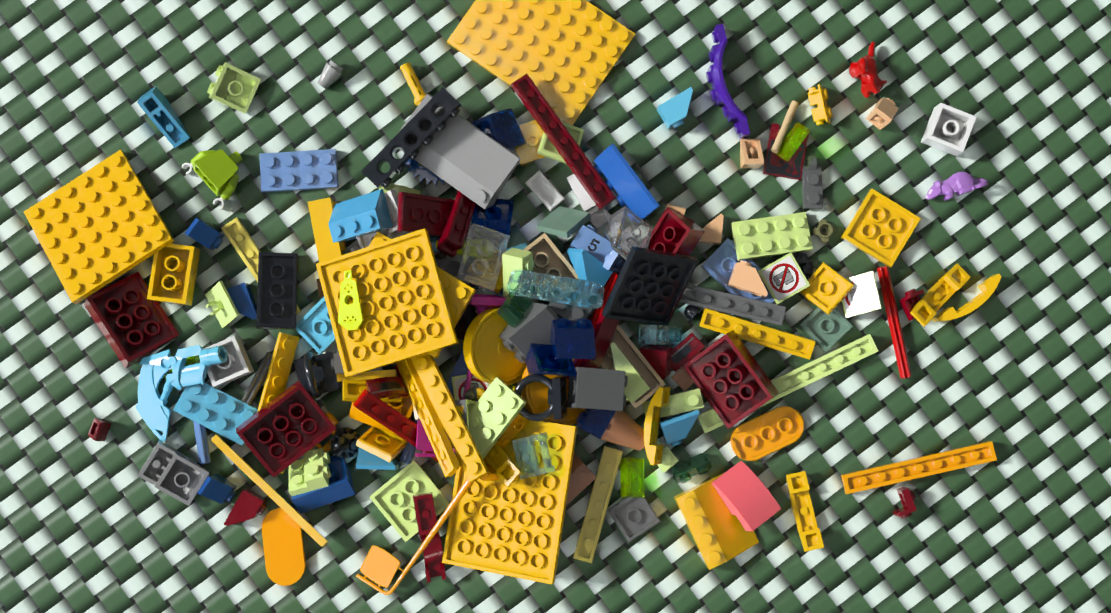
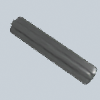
[242,352,273,405]

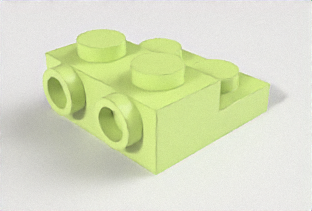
[207,62,261,114]
[289,448,331,497]

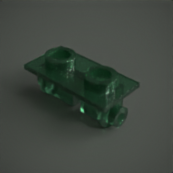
[671,453,712,483]

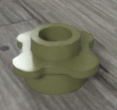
[812,219,835,242]

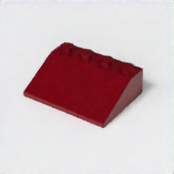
[84,272,179,369]
[683,330,779,429]
[236,380,337,478]

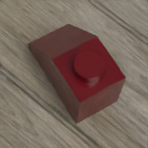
[224,488,267,526]

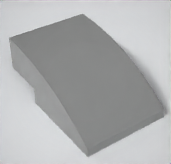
[138,440,210,506]

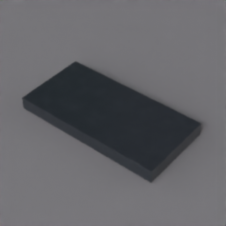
[256,252,298,330]

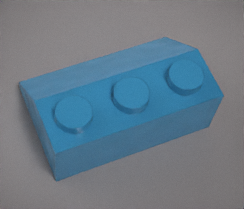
[328,189,393,243]

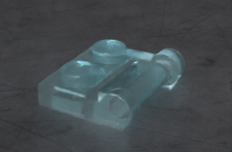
[512,432,556,479]

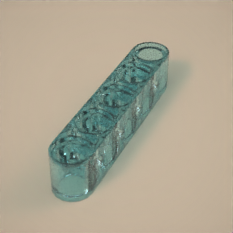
[507,270,605,309]

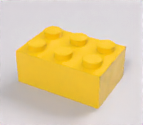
[147,243,200,306]

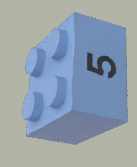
[570,225,616,264]

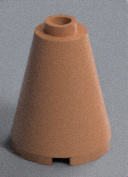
[595,410,645,451]

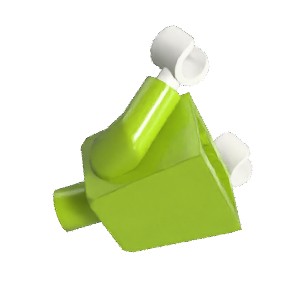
[182,149,243,210]

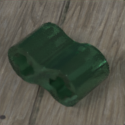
[497,287,532,327]

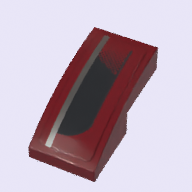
[671,332,705,372]
[365,377,407,400]

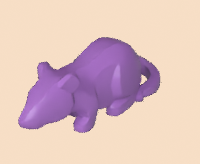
[925,172,989,201]

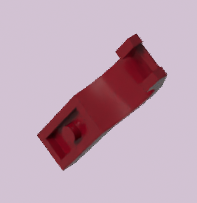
[413,492,446,583]

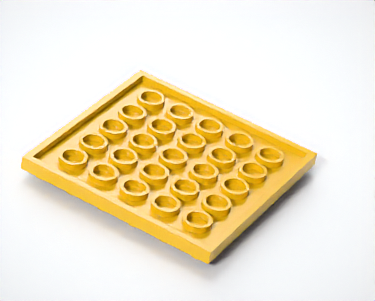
[24,150,175,304]
[316,228,458,377]

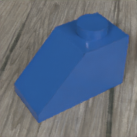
[185,218,224,251]
[227,282,257,320]
[197,474,237,504]

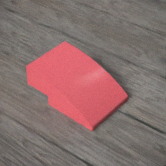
[712,461,781,531]

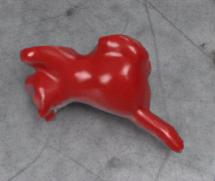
[849,42,887,98]

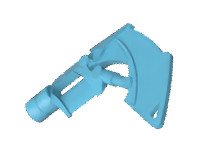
[136,345,228,442]

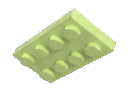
[731,212,813,261]
[468,377,527,459]

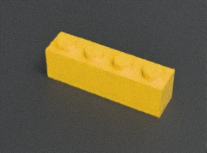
[308,198,346,263]

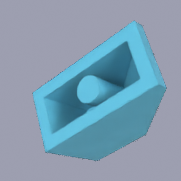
[657,87,693,129]

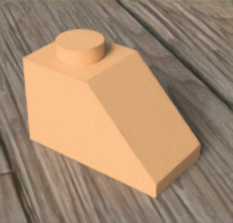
[865,97,899,130]
[727,260,768,298]

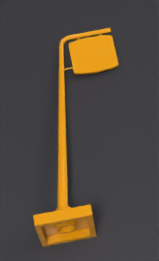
[356,455,499,595]

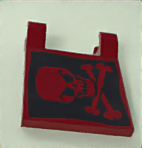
[763,123,810,180]

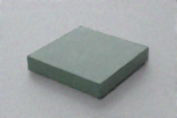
[536,206,591,238]
[799,307,854,353]

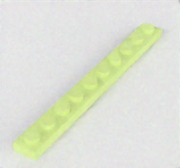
[697,334,878,433]

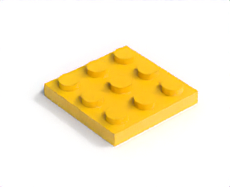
[841,189,921,268]

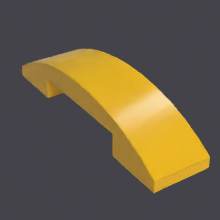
[910,263,970,327]
[932,274,1001,322]
[644,387,671,465]
[484,444,522,487]
[786,471,824,552]

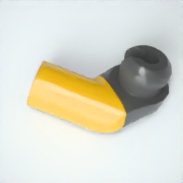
[464,388,485,401]

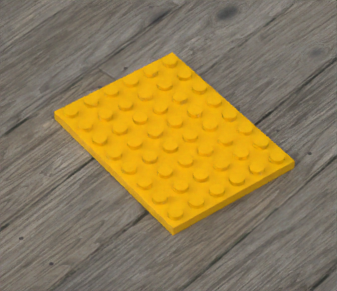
[447,0,635,125]
[442,420,578,584]

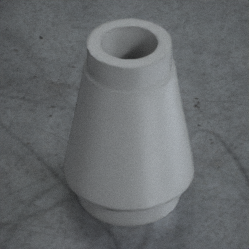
[317,60,343,89]

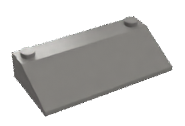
[399,94,521,209]

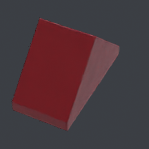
[639,344,672,380]

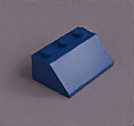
[288,455,355,514]

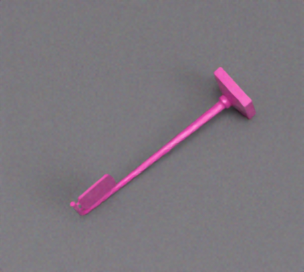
[415,294,509,457]

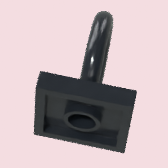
[294,352,341,398]
[514,374,568,421]

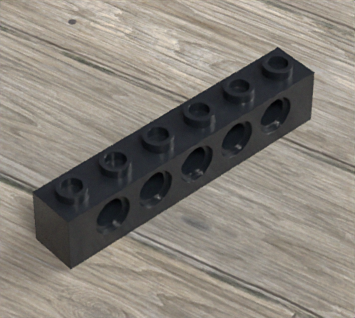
[361,87,462,189]

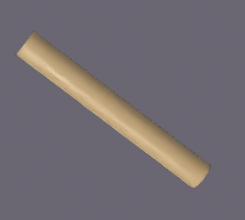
[771,101,799,153]

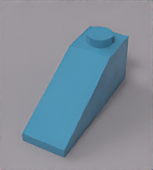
[137,86,190,148]

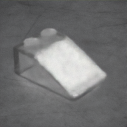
[606,206,653,259]
[456,223,510,291]

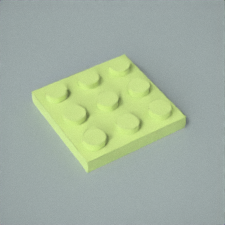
[369,460,450,542]

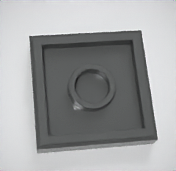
[607,489,661,543]

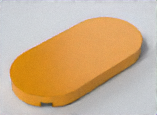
[731,406,804,461]
[262,508,306,586]

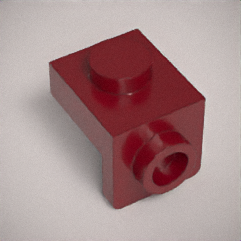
[899,289,925,321]
[893,487,916,518]

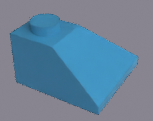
[566,248,613,291]
[659,409,700,446]
[356,447,400,470]

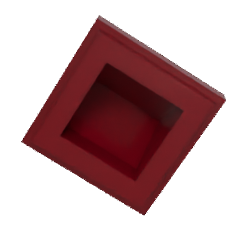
[88,418,112,442]

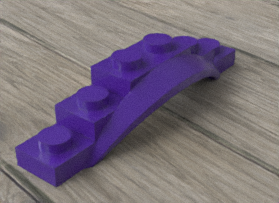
[706,24,750,139]

